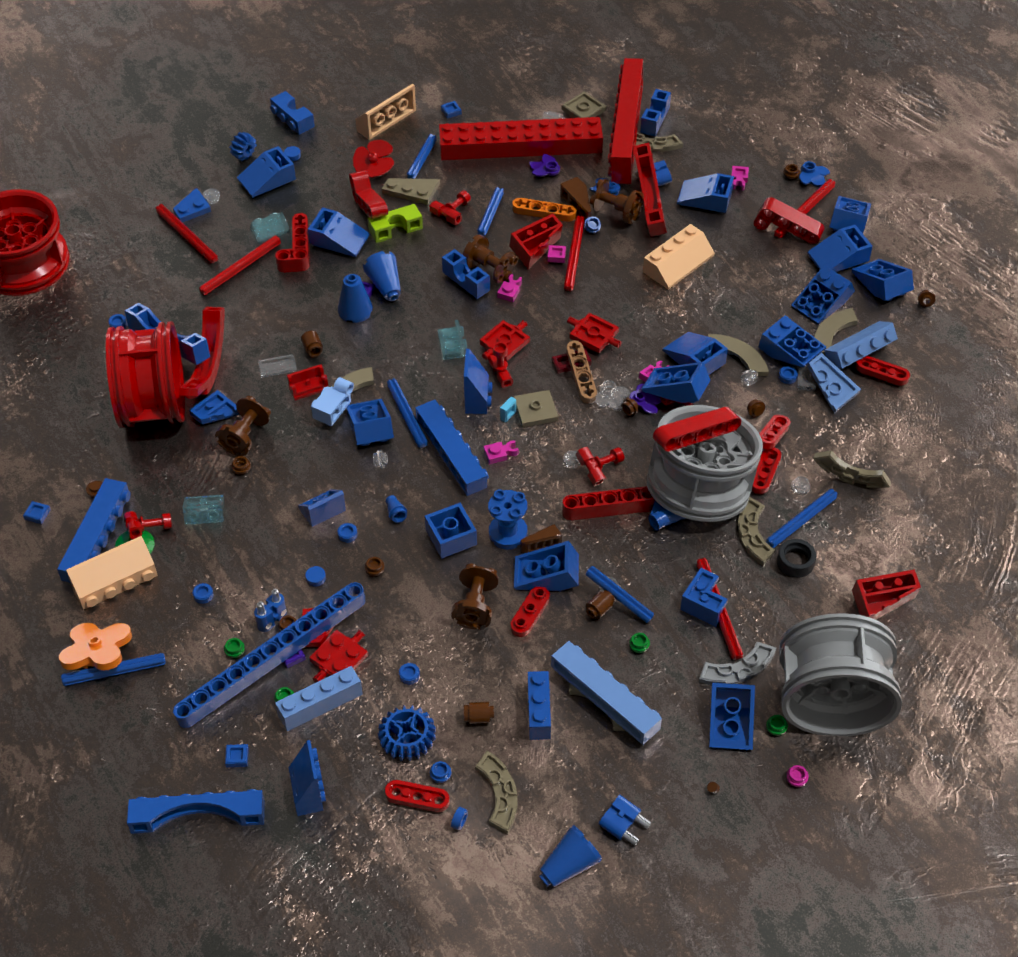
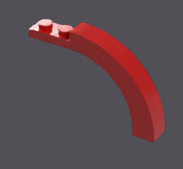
[179,307,225,399]

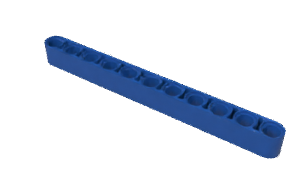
[173,582,365,728]

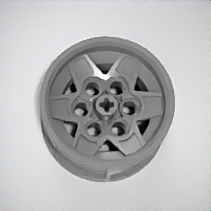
[646,405,763,522]
[779,613,902,736]

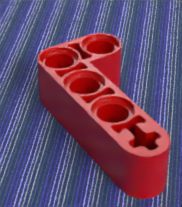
[349,170,388,219]
[753,197,825,244]
[275,213,310,273]

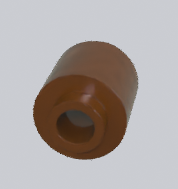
[301,331,323,357]
[585,590,615,619]
[464,702,494,724]

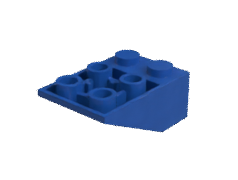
[237,146,296,198]
[677,173,734,213]
[308,207,370,257]
[807,224,873,272]
[791,265,855,324]
[758,315,827,367]
[662,332,728,375]
[288,740,326,816]

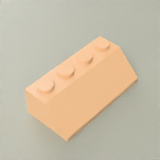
[356,84,416,140]
[643,224,715,290]
[66,536,158,610]

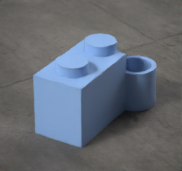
[311,377,354,426]

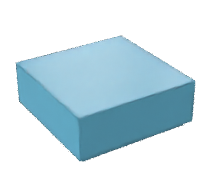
[500,397,517,423]

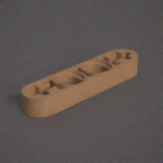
[566,341,597,404]

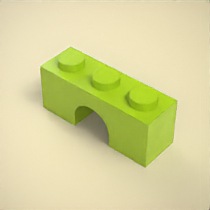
[368,204,423,243]

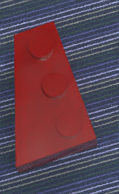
[509,213,563,270]
[852,569,921,620]

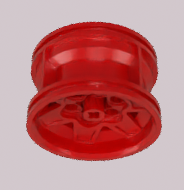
[0,189,70,296]
[106,321,185,428]

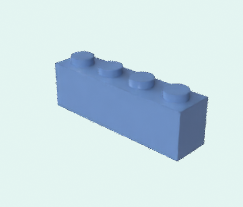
[824,321,898,369]
[275,666,363,731]

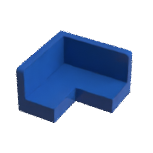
[680,568,728,627]

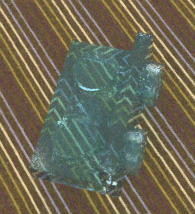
[250,212,290,243]
[437,320,467,360]
[182,495,225,524]

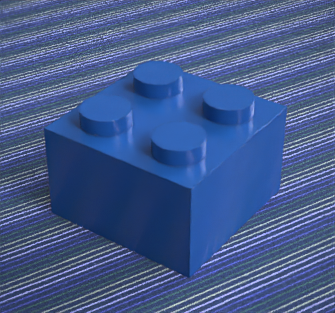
[424,502,477,559]

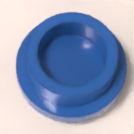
[584,217,601,233]
[430,761,451,783]

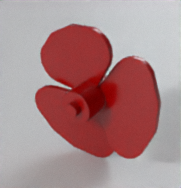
[353,140,394,178]

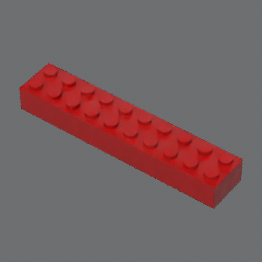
[608,58,643,184]
[439,117,603,160]

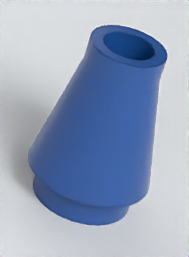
[385,495,407,523]

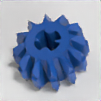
[229,132,257,161]

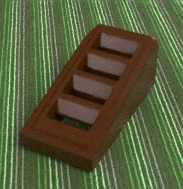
[520,524,562,554]

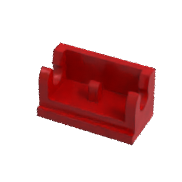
[287,364,329,401]

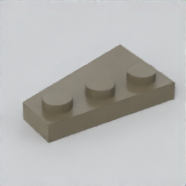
[382,178,440,205]

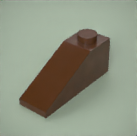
[560,177,591,221]

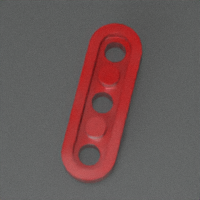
[856,356,910,386]
[759,415,791,450]
[752,447,781,494]
[511,587,550,637]
[385,780,450,812]

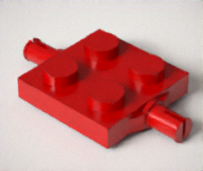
[567,312,622,353]
[480,320,530,361]
[309,630,368,683]

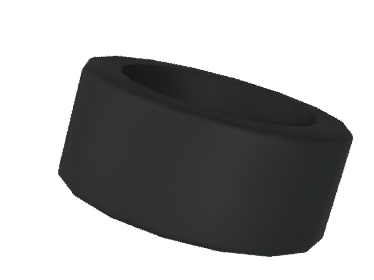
[777,539,816,578]

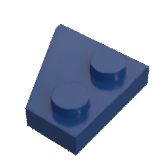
[173,188,211,223]
[189,390,240,424]

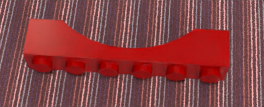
[633,142,667,237]

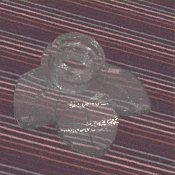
[596,380,631,411]

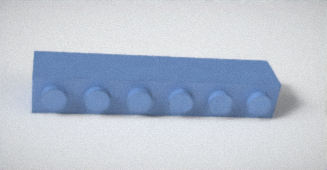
[551,641,662,745]

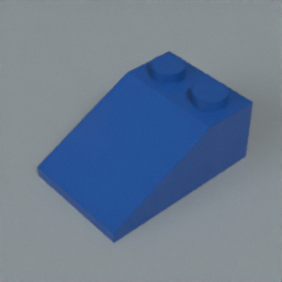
[829,196,871,233]
[851,259,914,301]
[464,349,493,414]
[642,362,711,403]
[346,399,394,446]
[514,541,579,591]
[709,683,755,750]

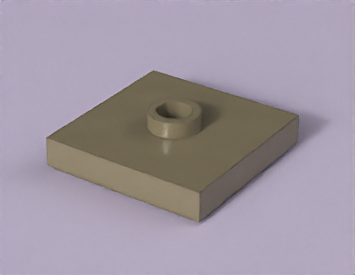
[562,91,606,118]
[514,390,559,428]

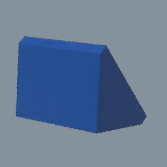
[298,489,346,527]

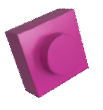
[548,245,566,263]

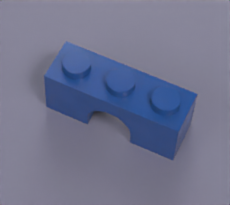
[640,89,671,137]
[270,91,315,135]
[442,249,490,299]
[528,671,551,740]

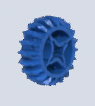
[378,705,436,761]

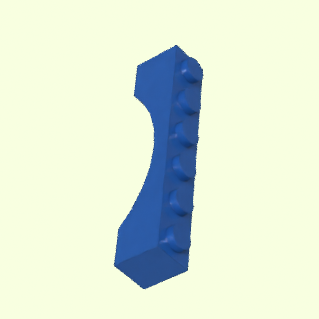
[124,303,210,365]
[127,789,265,834]

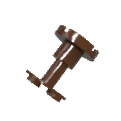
[590,179,644,224]
[463,234,519,284]
[215,395,271,456]
[451,563,499,630]

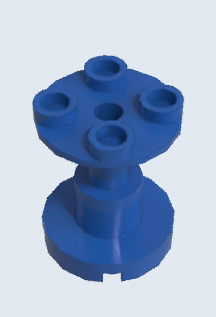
[488,489,528,550]

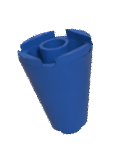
[363,251,401,301]
[338,274,373,323]
[539,825,602,887]

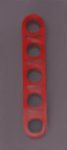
[653,407,742,452]
[562,486,656,521]

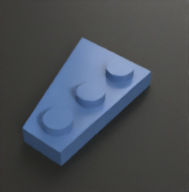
[807,353,861,414]

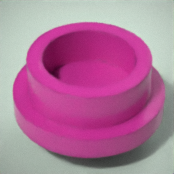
[786,765,809,787]

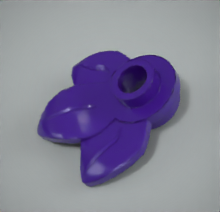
[529,154,560,176]
[629,383,662,414]

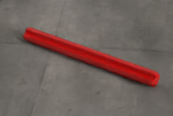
[774,179,836,238]
[156,204,218,264]
[564,216,585,291]
[199,235,281,295]
[696,558,743,660]

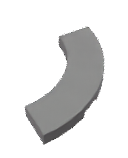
[699,642,777,685]

